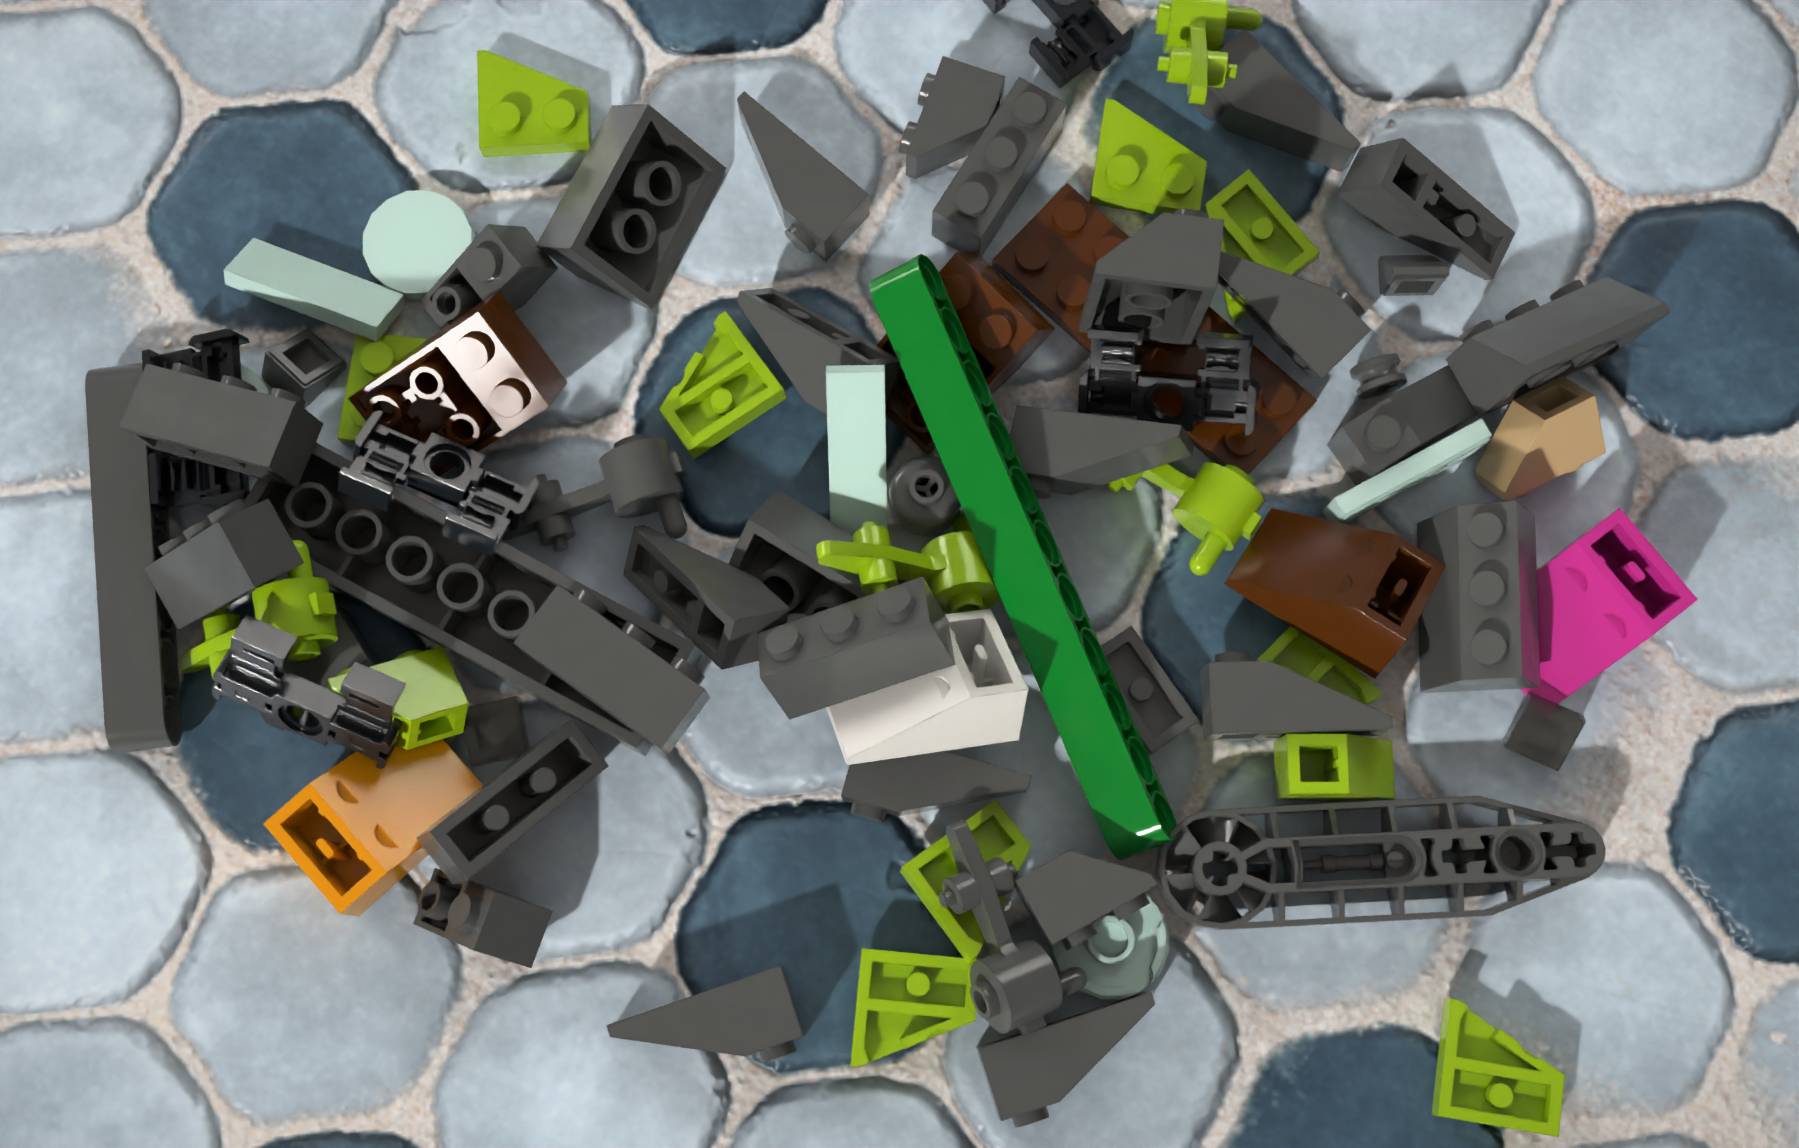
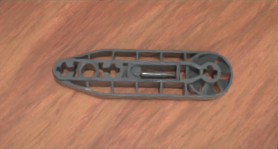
[1155,796,1606,930]

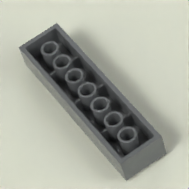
[243,443,702,757]

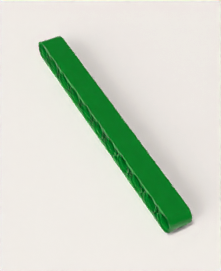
[869,254,1178,860]

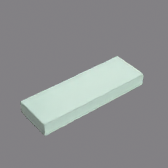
[224,238,404,341]
[826,365,887,534]
[1322,418,1492,524]

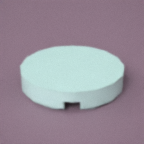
[363,190,476,300]
[1051,892,1169,999]

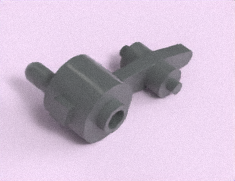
[501,434,688,552]
[938,819,1087,1034]

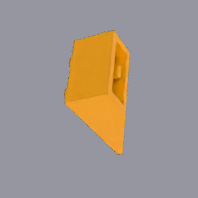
[263,739,484,917]

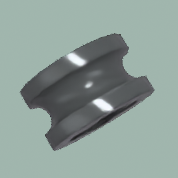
[1349,353,1408,399]

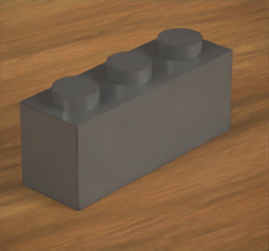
[931,77,1067,257]
[119,363,323,488]
[144,498,304,630]
[757,576,955,720]
[514,585,710,756]
[416,719,609,885]

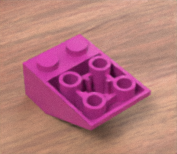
[1520,508,1698,715]

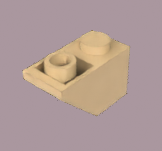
[1474,376,1606,501]

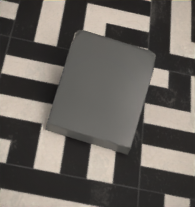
[1378,255,1450,296]
[261,328,347,408]

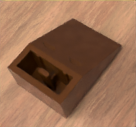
[876,252,1055,455]
[348,291,568,477]
[1224,508,1446,679]

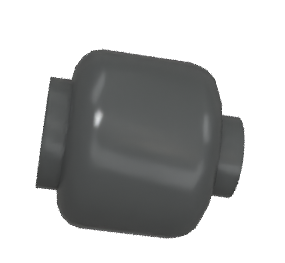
[889,455,961,537]

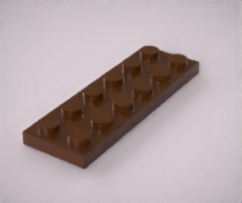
[992,183,1317,475]

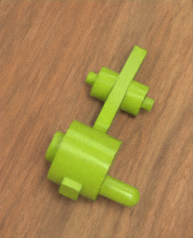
[1155,0,1263,105]
[1106,462,1264,576]
[816,514,1000,614]
[179,540,338,679]

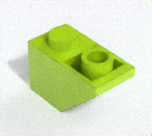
[327,646,469,750]
[1274,734,1395,800]

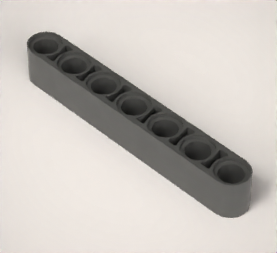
[85,363,182,754]

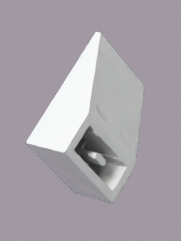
[826,609,1028,765]

